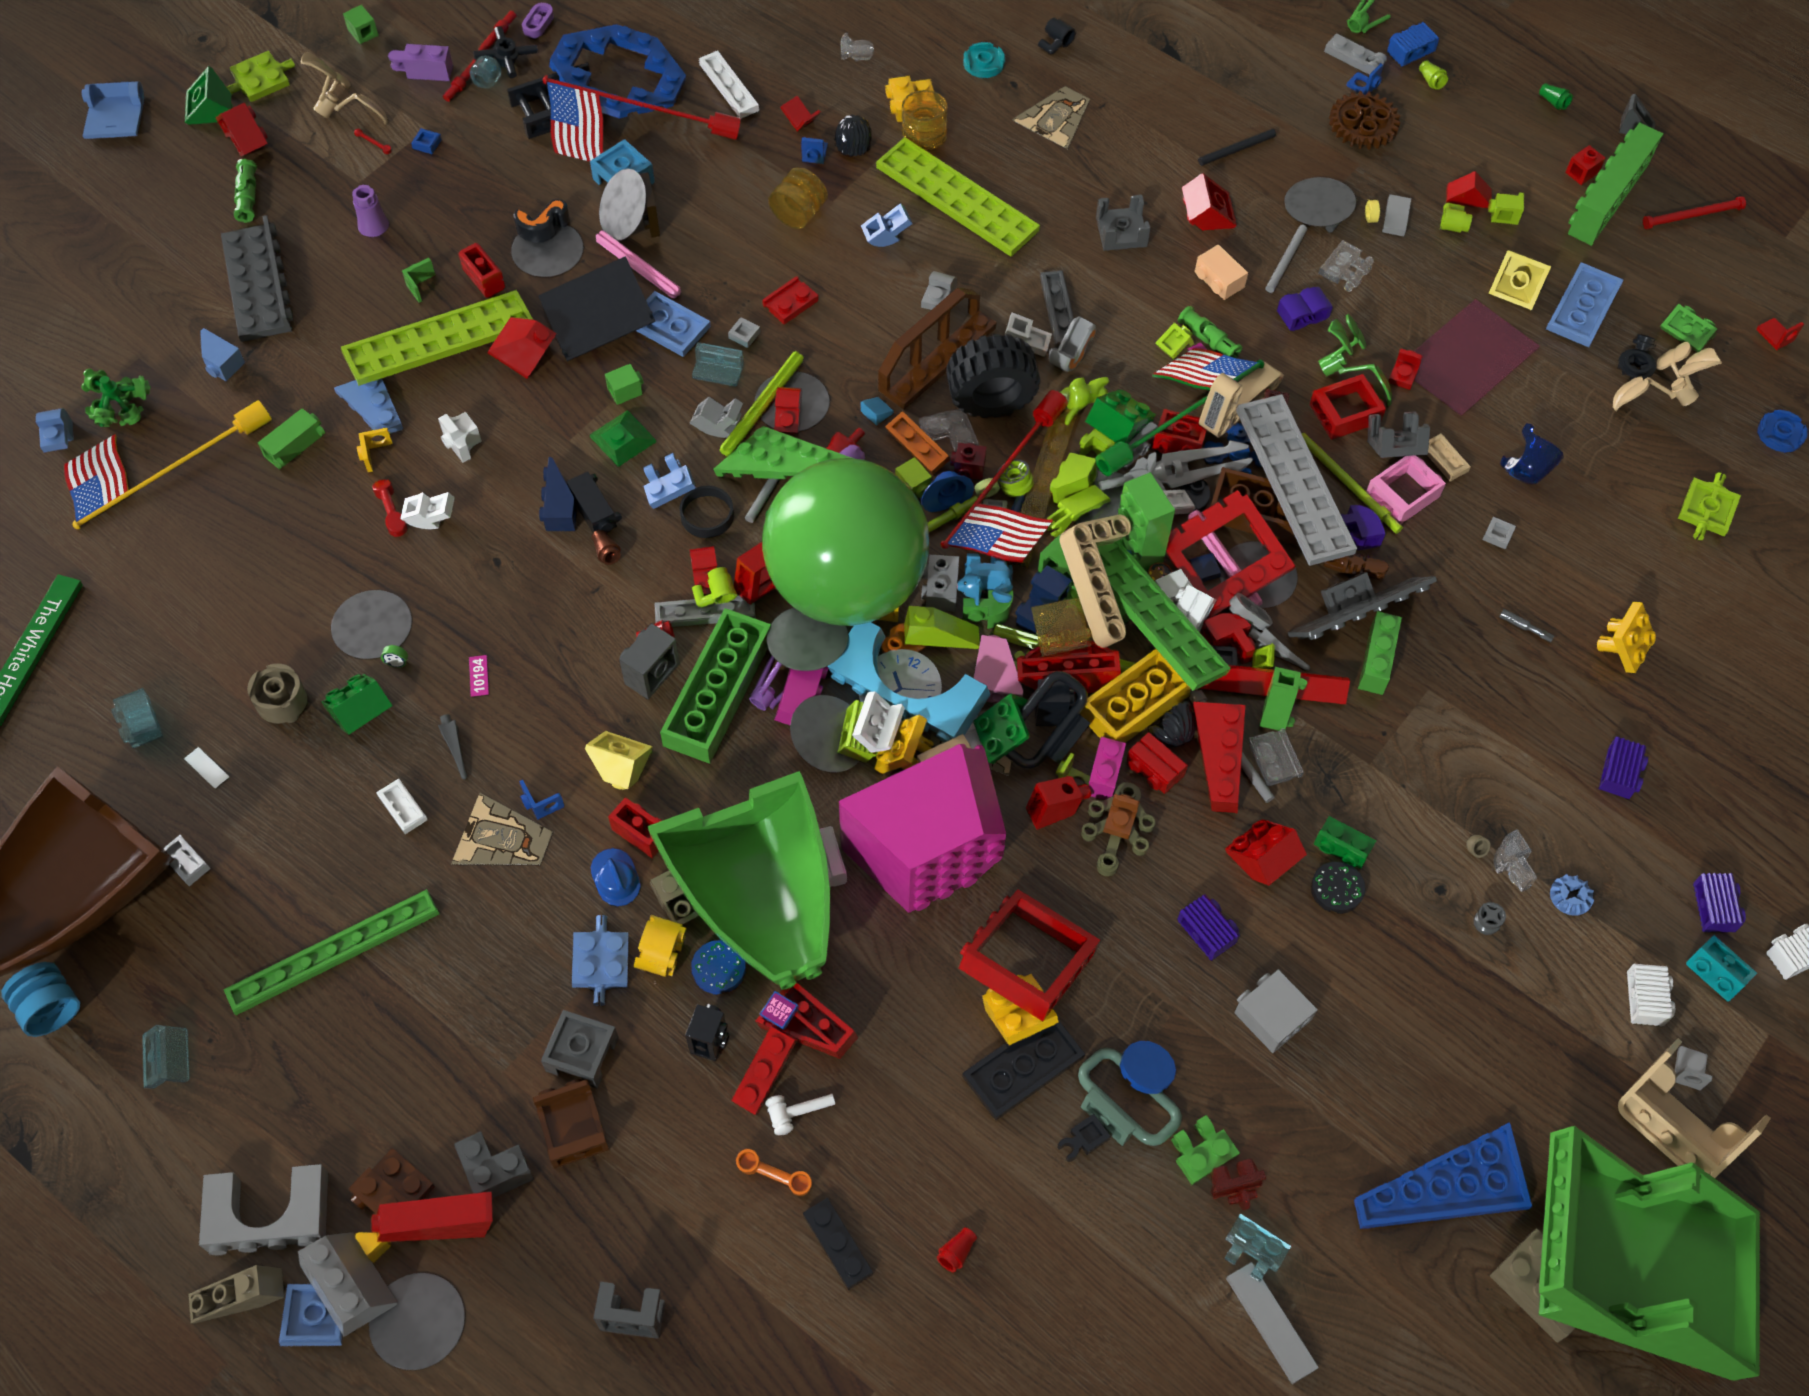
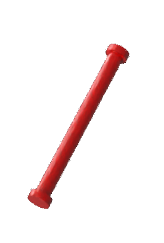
[1642,196,1746,230]

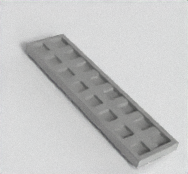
[1236,394,1357,566]

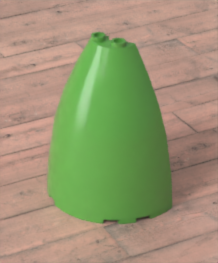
[648,771,830,990]

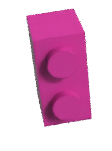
[1088,737,1126,800]

